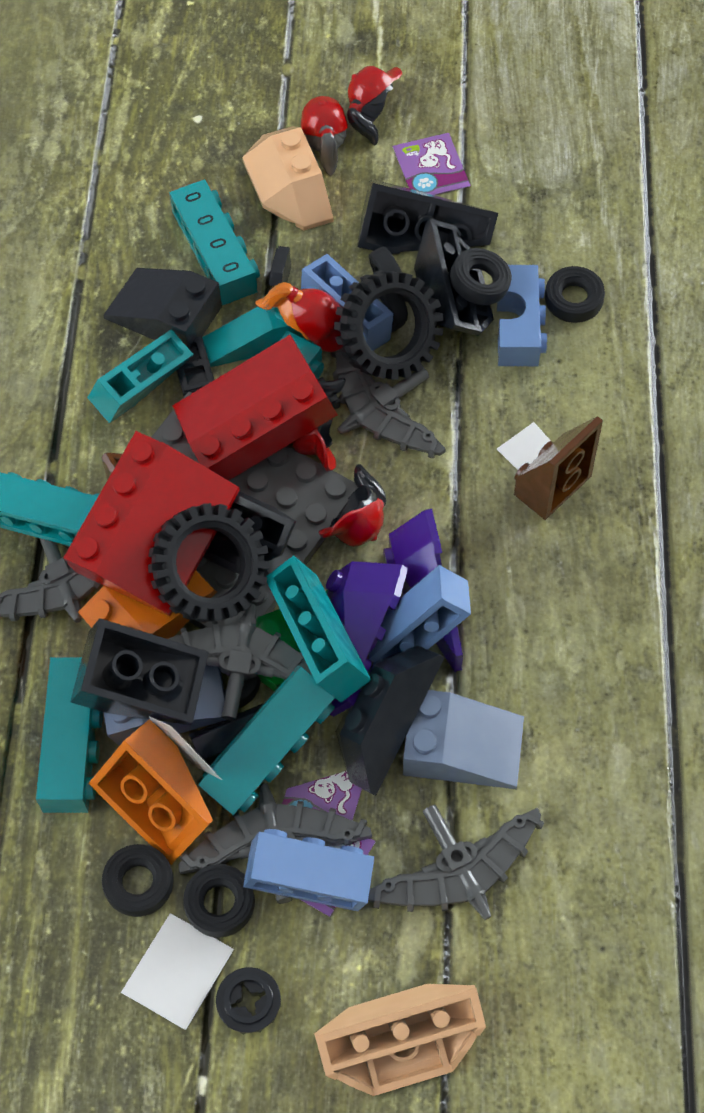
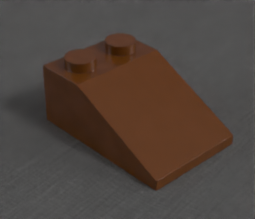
[514,416,603,520]

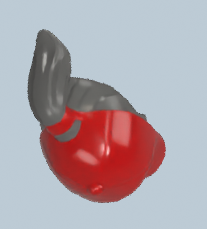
[301,96,348,176]

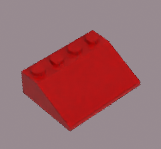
[172,335,338,481]
[63,431,240,617]

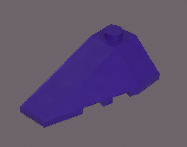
[383,509,463,672]
[326,561,408,717]

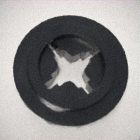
[216,967,281,1035]

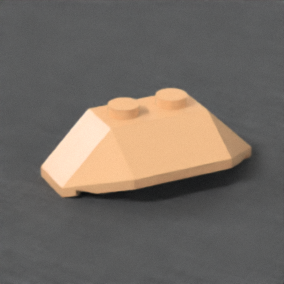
[242,126,334,231]
[314,984,486,1096]

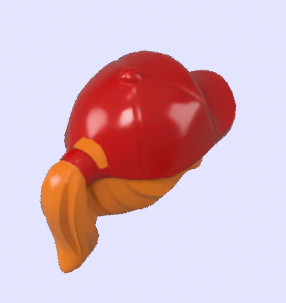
[255,282,343,352]

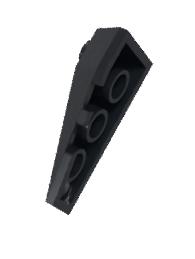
[357,179,498,254]

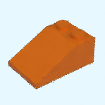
[78,570,217,639]
[88,719,213,865]

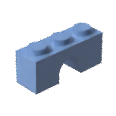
[497,265,547,366]

